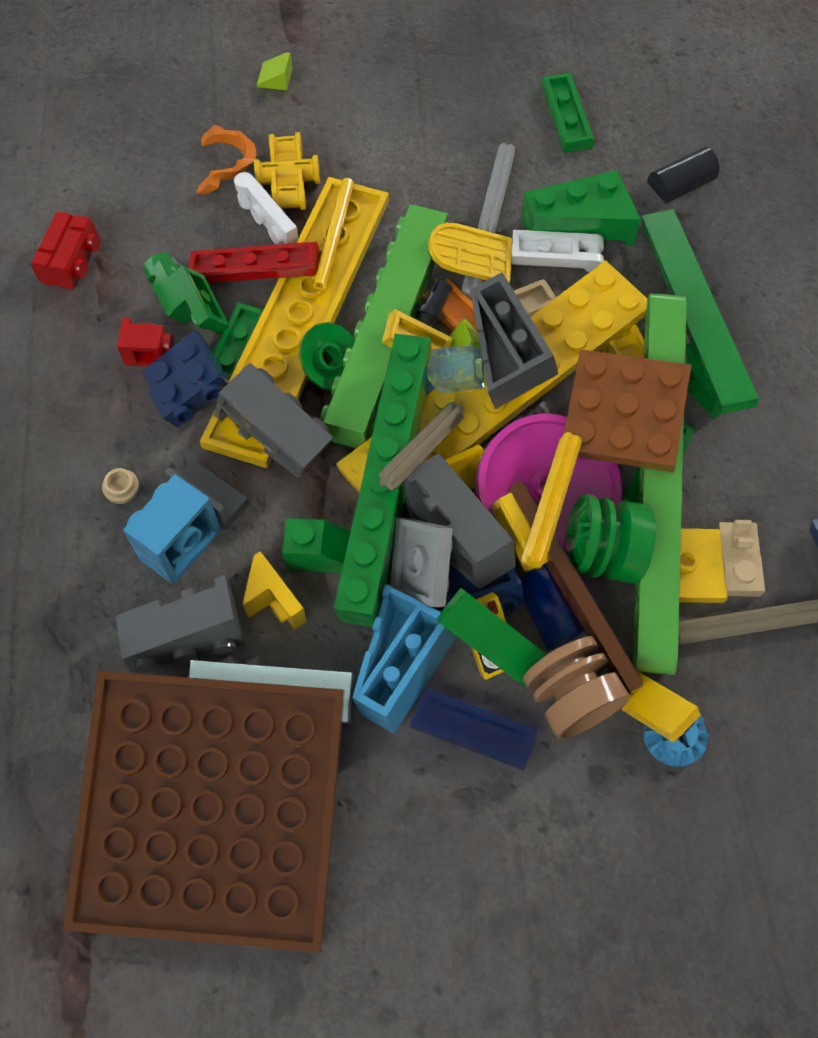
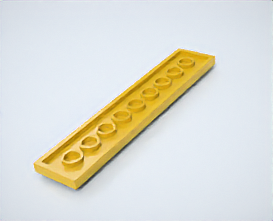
[200,177,389,469]
[336,260,647,503]

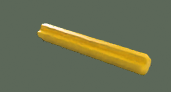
[522,432,582,569]

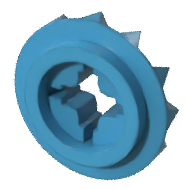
[643,717,709,767]

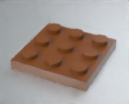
[564,349,691,472]

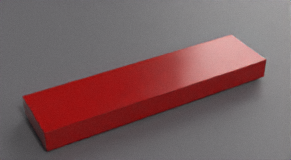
[188,241,320,283]

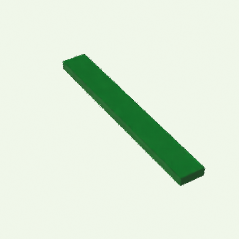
[641,209,759,414]

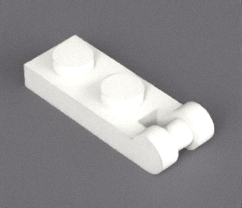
[234,172,299,245]
[511,230,604,272]

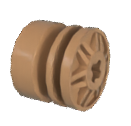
[523,636,632,741]

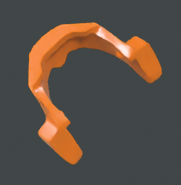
[196,125,257,195]

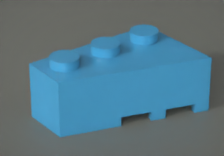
[352,584,457,734]

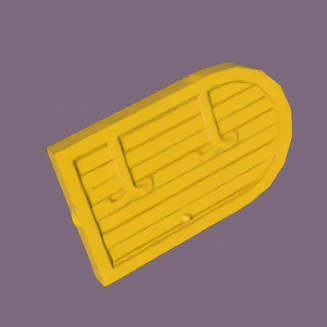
[428,222,512,283]

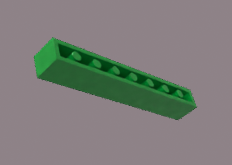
[334,333,433,627]

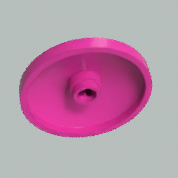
[475,414,622,550]

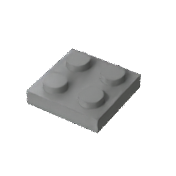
[390,517,453,607]

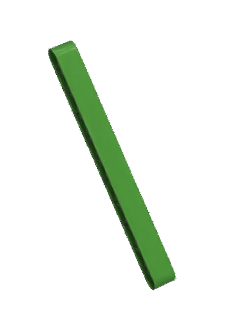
[632,293,687,675]

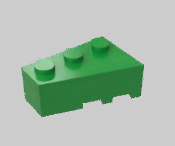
[521,170,641,245]

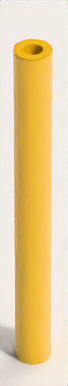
[313,178,354,291]

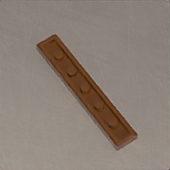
[508,481,643,695]

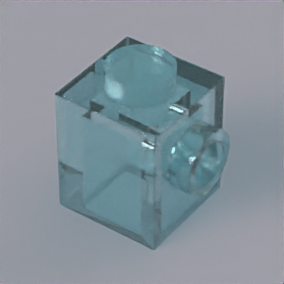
[427,344,485,393]

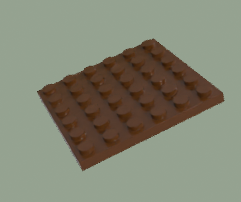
[63,671,345,953]

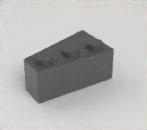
[470,272,558,409]
[403,453,516,590]
[116,575,245,673]

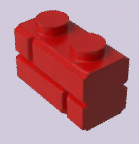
[30,211,100,290]

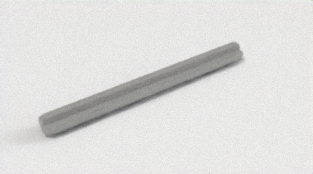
[462,143,515,301]

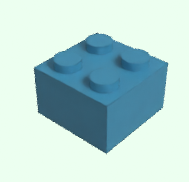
[123,474,222,585]

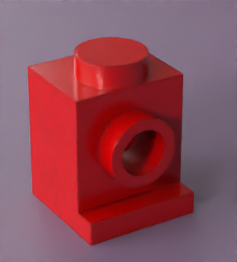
[117,317,174,367]

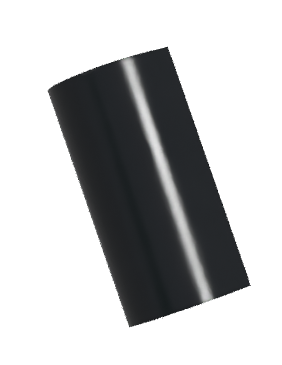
[647,147,720,204]

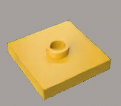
[679,528,727,603]

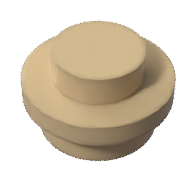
[102,468,140,504]

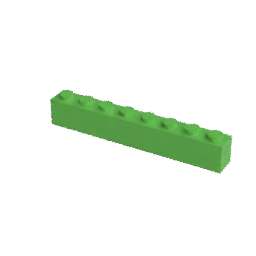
[320,204,448,448]

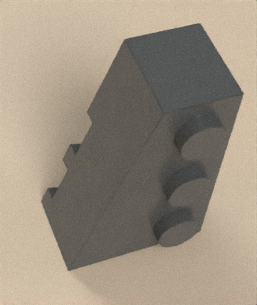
[214,363,333,478]

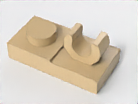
[717,520,765,597]

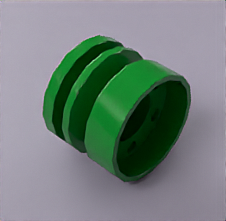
[564,494,656,584]

